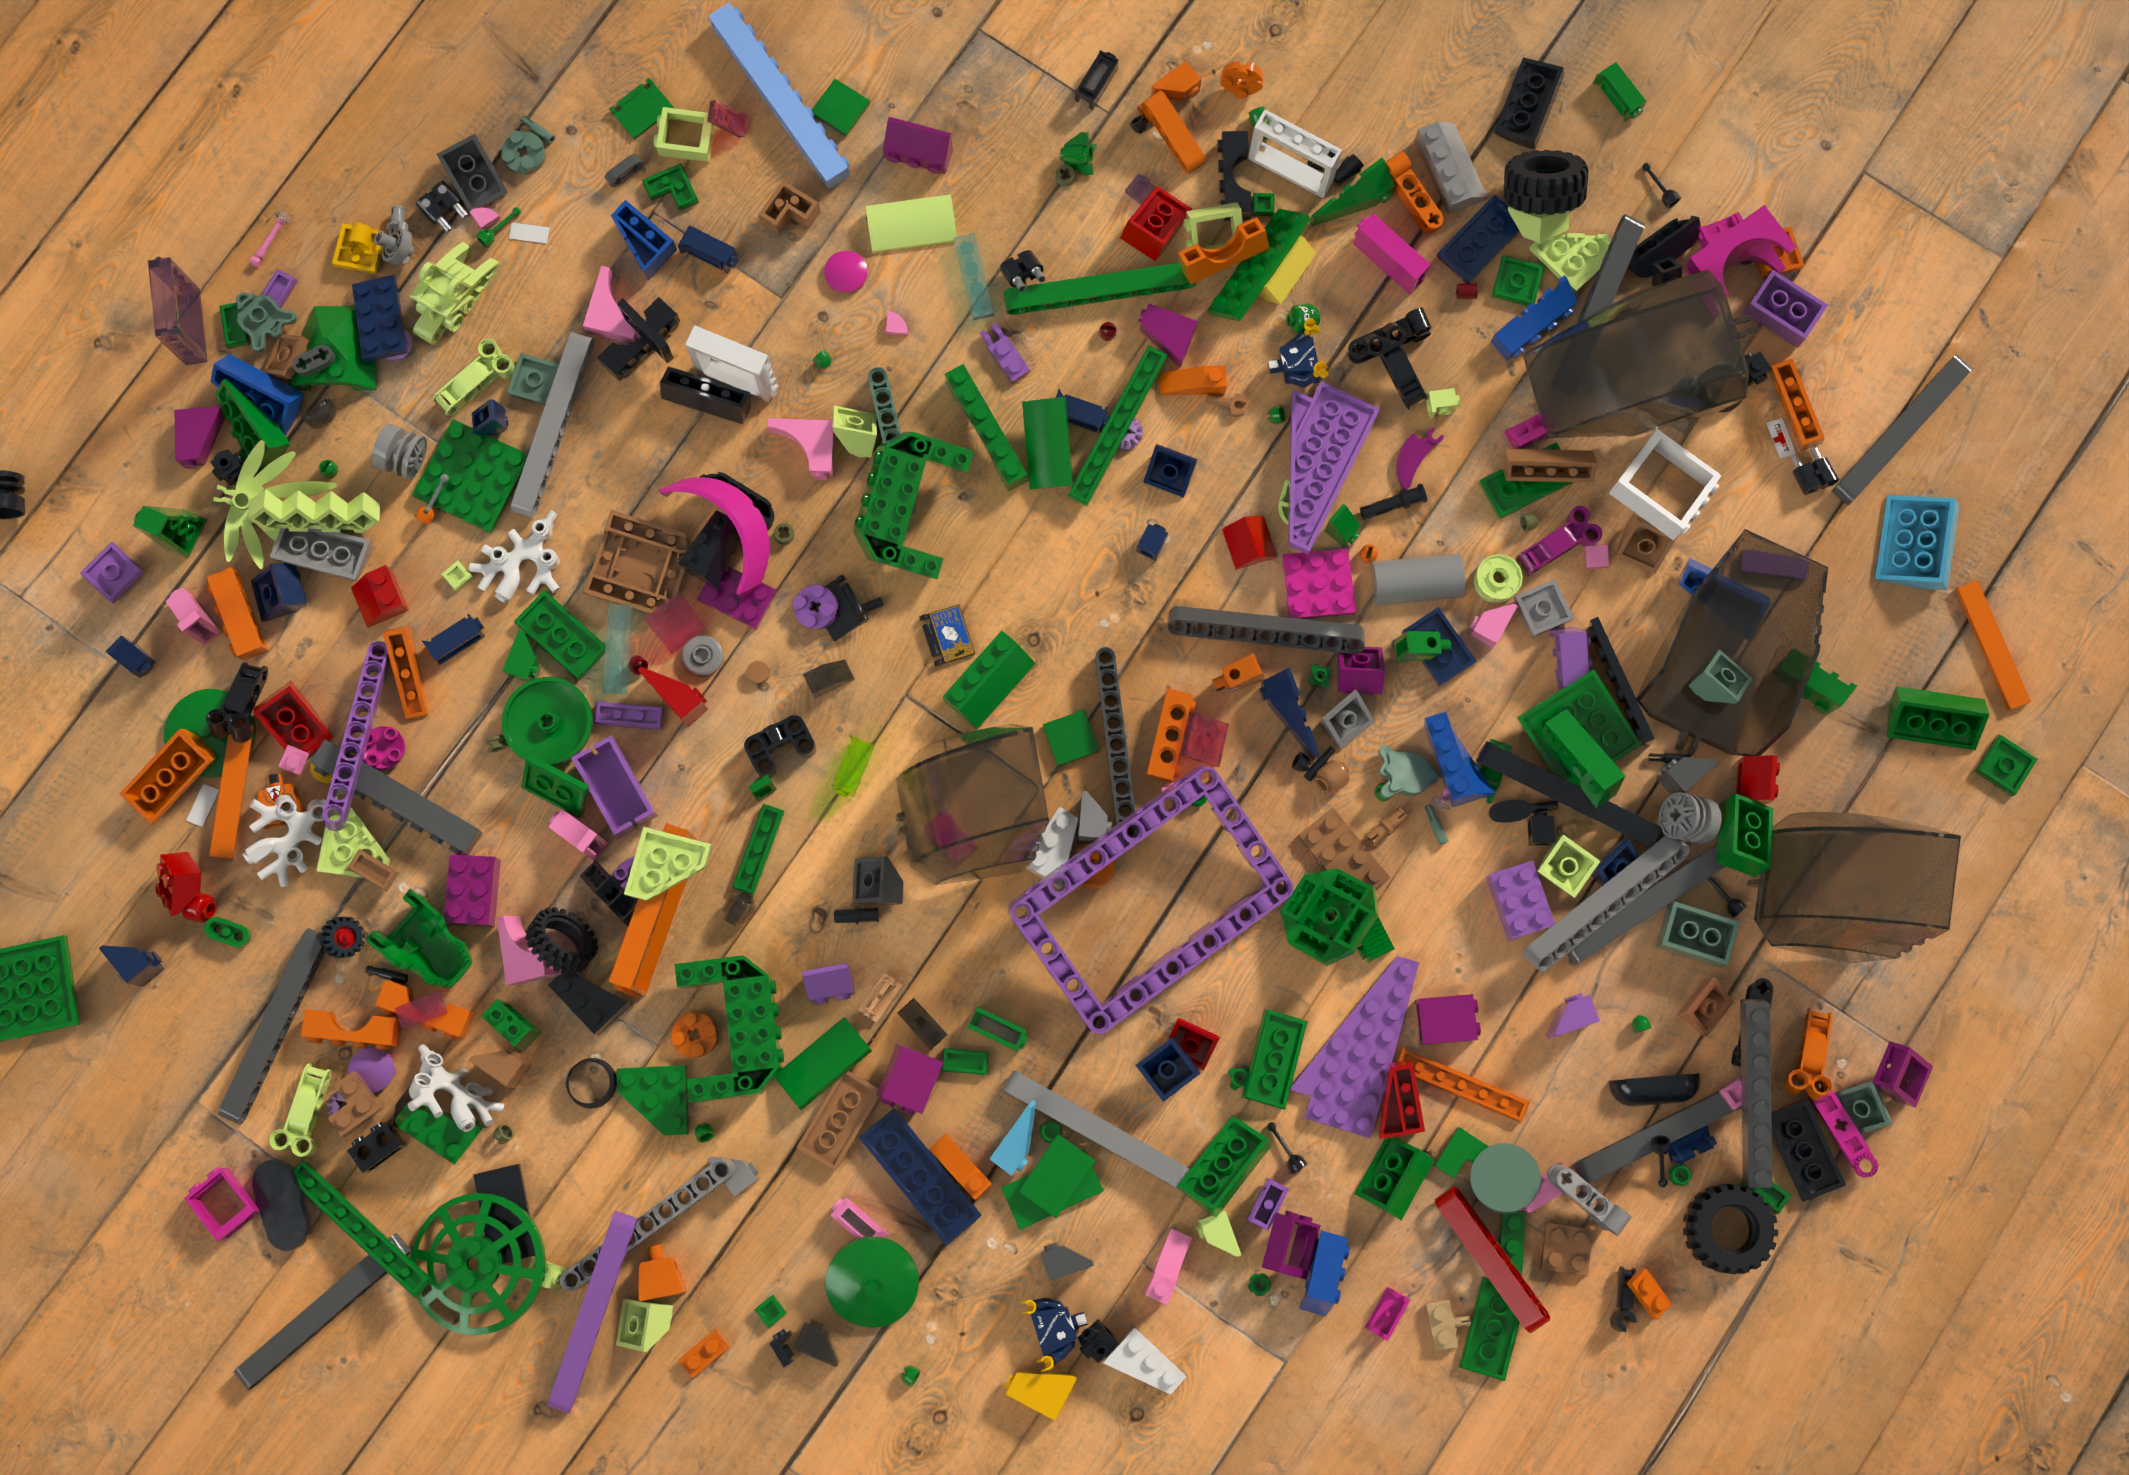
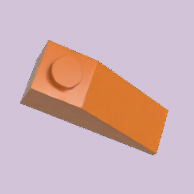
[1160,366,1227,395]
[929,1133,992,1200]

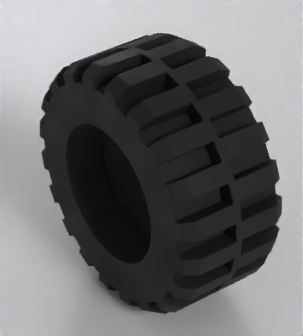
[1504,150,1588,215]
[1683,1184,1778,1274]

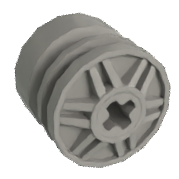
[372,424,427,480]
[1659,792,1722,844]

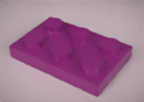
[697,567,777,630]

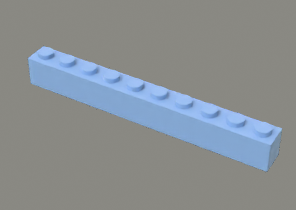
[708,2,850,190]

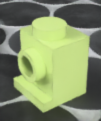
[1426,388,1460,419]

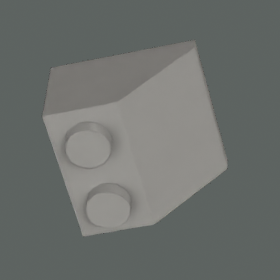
[1078,791,1112,843]

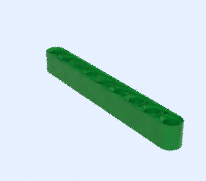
[1003,263,1197,315]

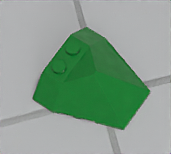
[288,306,377,391]

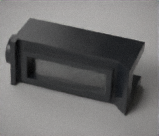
[1075,50,1119,110]

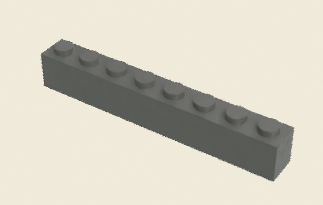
[310,740,483,855]
[1740,999,1772,1188]

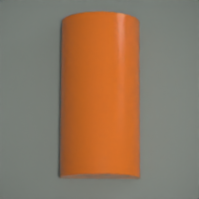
[119,729,215,825]

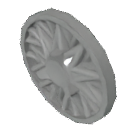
[682,635,723,676]

